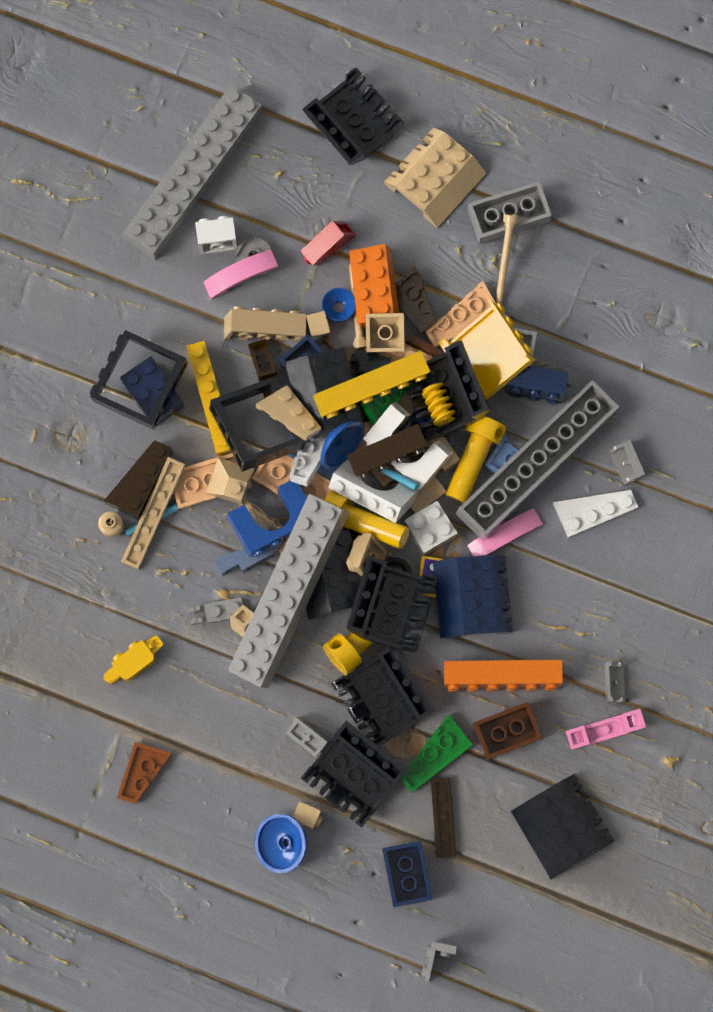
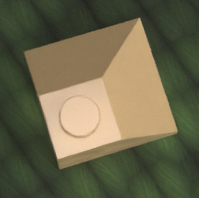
[366,313,405,352]
[206,457,255,505]

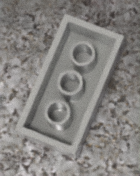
[467,181,552,244]

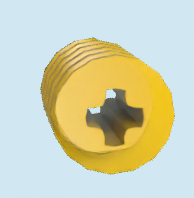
[422,383,455,426]

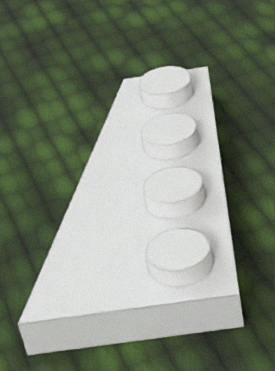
[289,429,333,487]
[553,490,638,538]

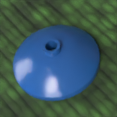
[320,420,364,470]
[255,814,307,873]

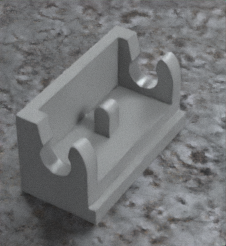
[609,440,645,485]
[604,662,626,704]
[286,717,331,757]

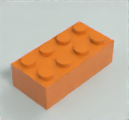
[349,244,399,328]

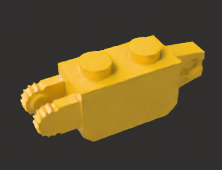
[103,635,164,685]

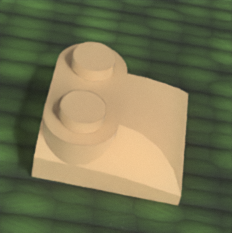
[346,533,388,576]

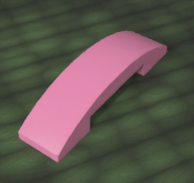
[204,249,279,299]
[467,508,543,556]
[566,709,646,750]

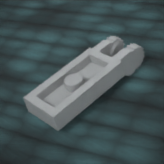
[189,597,243,625]

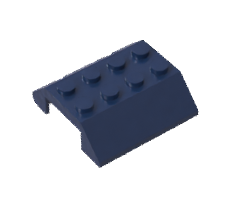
[433,555,513,639]

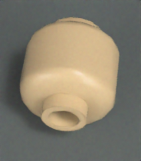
[98,511,124,538]

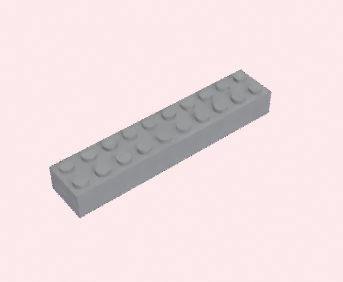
[123,85,262,259]
[456,380,620,541]
[228,494,350,688]

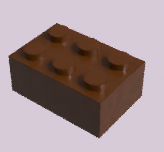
[472,702,542,761]

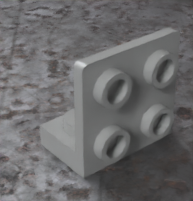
[421,941,457,982]

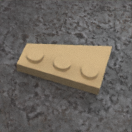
[256,385,321,441]

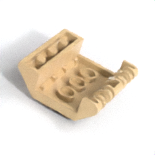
[384,128,486,228]

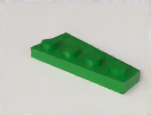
[361,383,416,425]
[400,714,473,794]

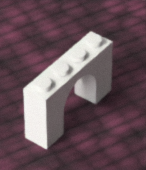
[363,402,453,489]
[329,459,419,523]

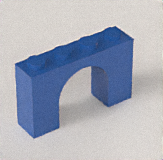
[227,481,307,557]

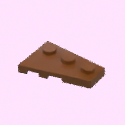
[117,742,172,804]

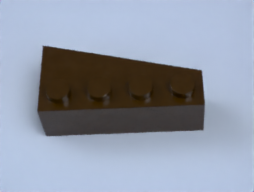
[347,424,428,479]
[104,440,173,520]

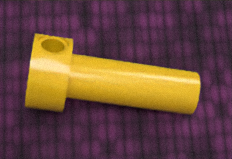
[445,416,507,503]
[324,491,410,549]
[322,632,373,675]

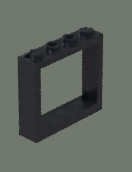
[90,330,188,430]
[209,377,306,472]

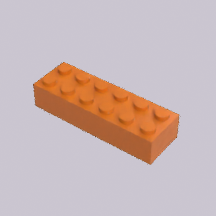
[443,660,563,692]

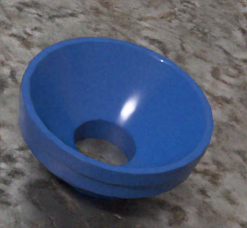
[322,287,356,322]

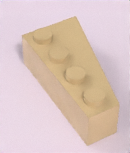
[224,306,306,341]

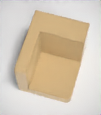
[306,311,330,337]
[230,605,254,637]

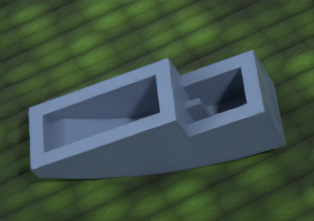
[214,548,276,576]

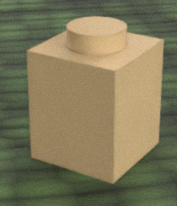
[293,801,323,830]

